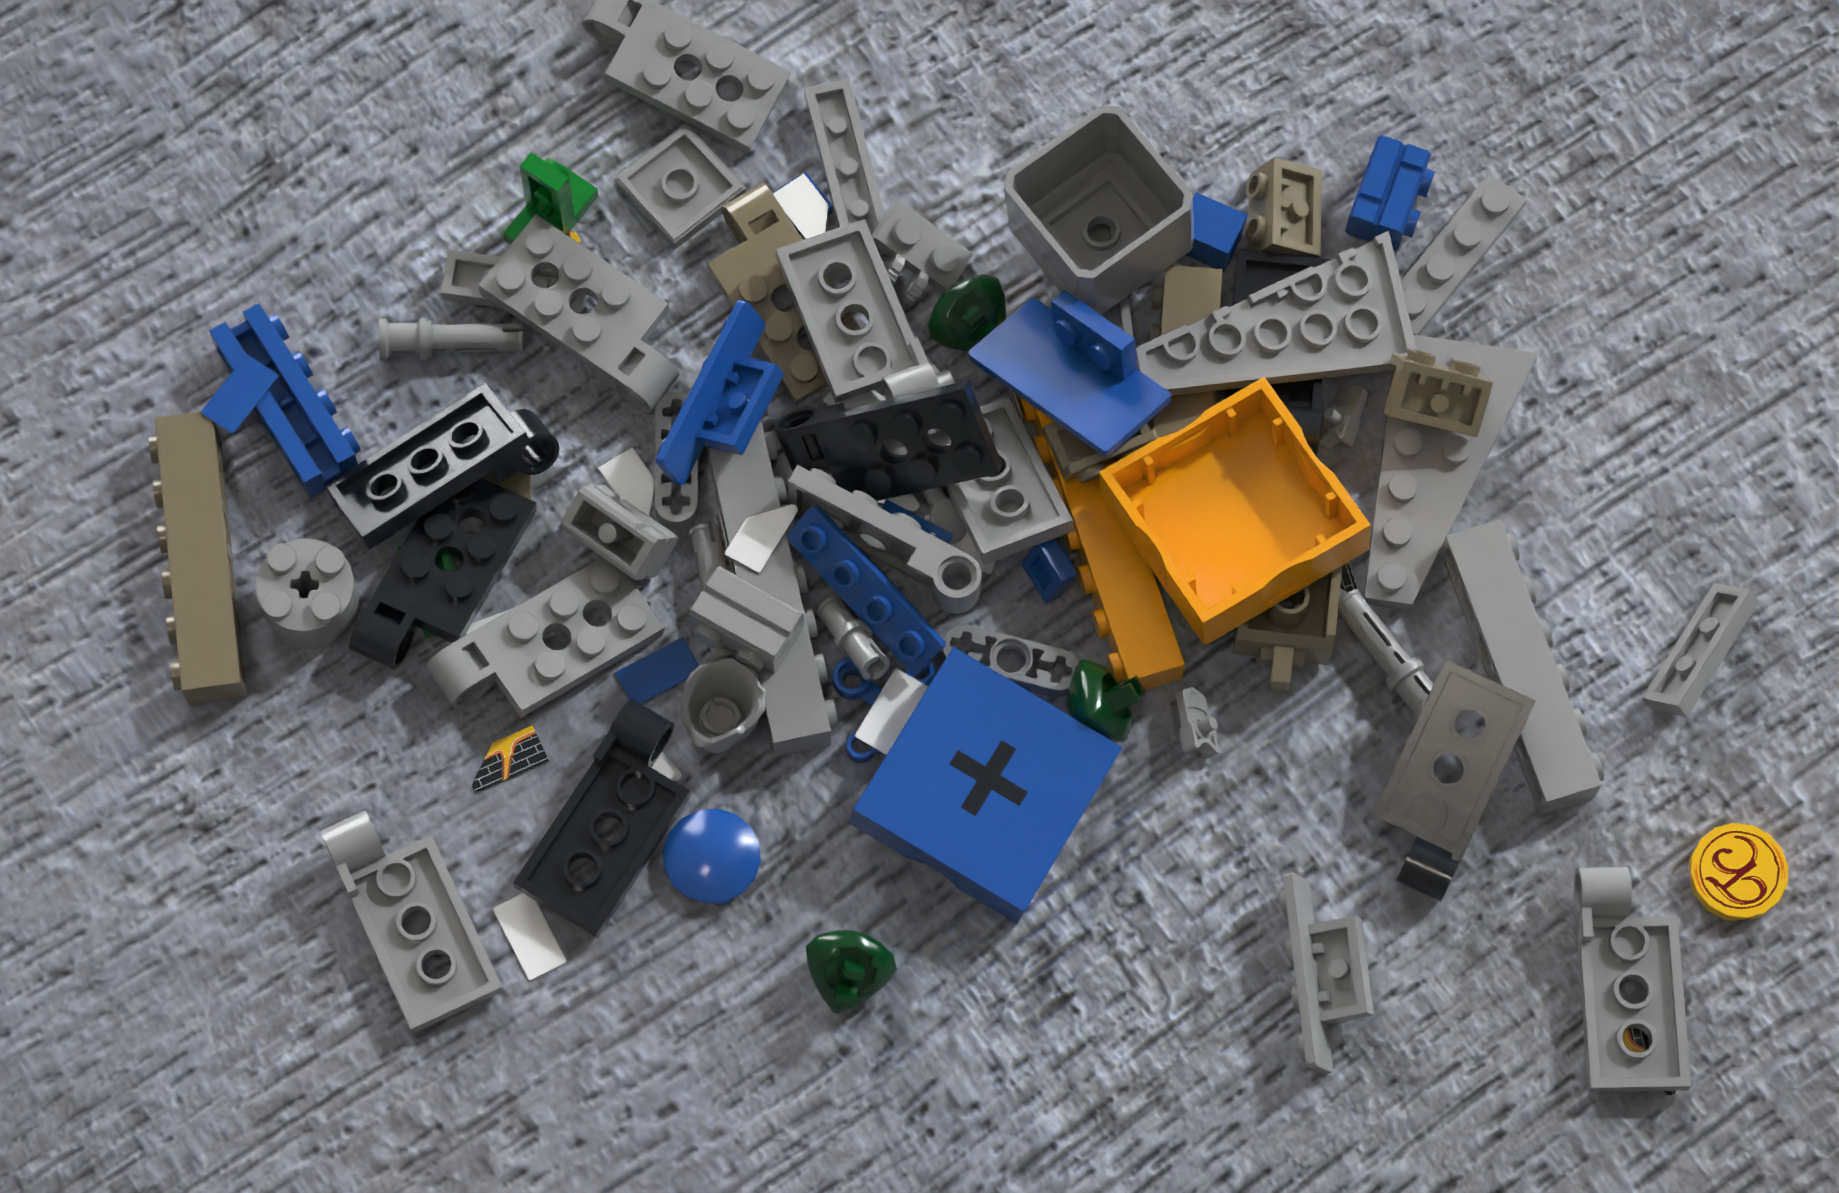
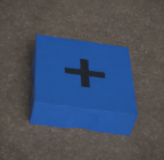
[848,646,1123,924]

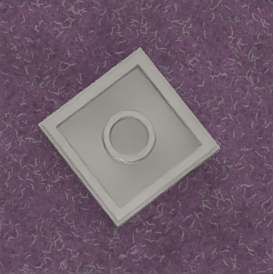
[614,123,746,250]

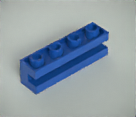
[209,303,361,499]

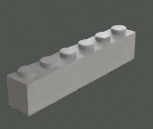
[1440,519,1604,815]

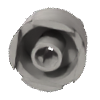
[256,539,360,649]

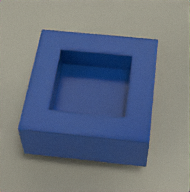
[1021,539,1077,603]

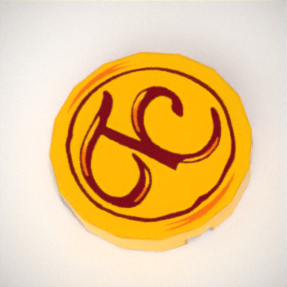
[1688,823,1789,921]

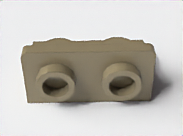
[1245,157,1322,258]
[1383,349,1493,438]

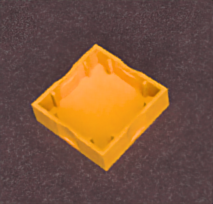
[1099,377,1371,646]

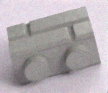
[560,485,679,580]
[689,566,804,673]

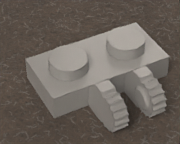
[872,200,973,308]

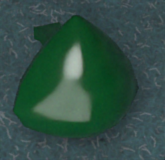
[928,274,1006,351]
[1067,660,1145,742]
[806,930,897,1013]

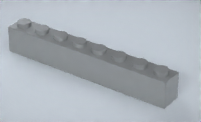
[705,409,839,757]

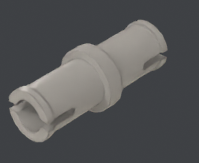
[817,596,890,680]

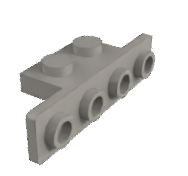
[1279,872,1374,1074]

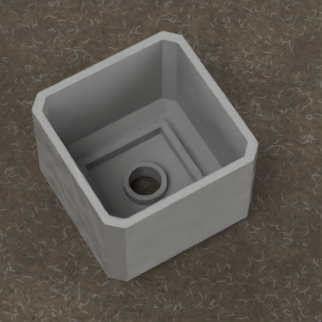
[1004,105,1194,315]

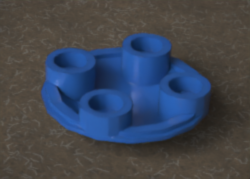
[663,809,761,906]

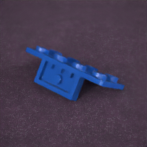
[969,290,1171,457]

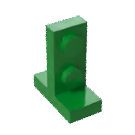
[503,152,598,244]

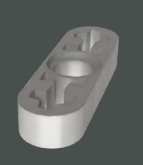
[654,392,699,530]
[942,624,1079,698]

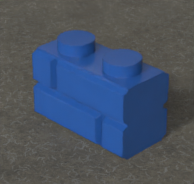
[1345,135,1435,250]

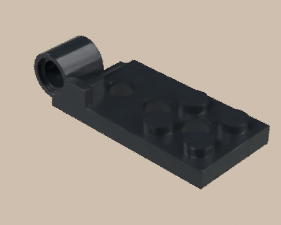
[324,383,560,549]

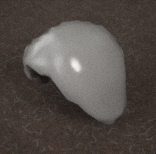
[680,658,766,754]

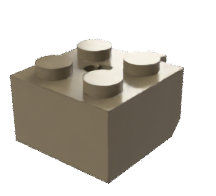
[1232,566,1342,692]

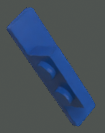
[655,300,784,485]
[787,505,946,676]

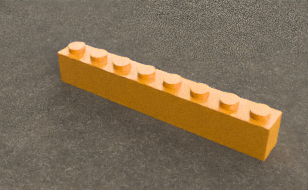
[1018,395,1185,690]

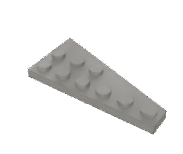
[1136,231,1417,396]
[1363,335,1539,611]

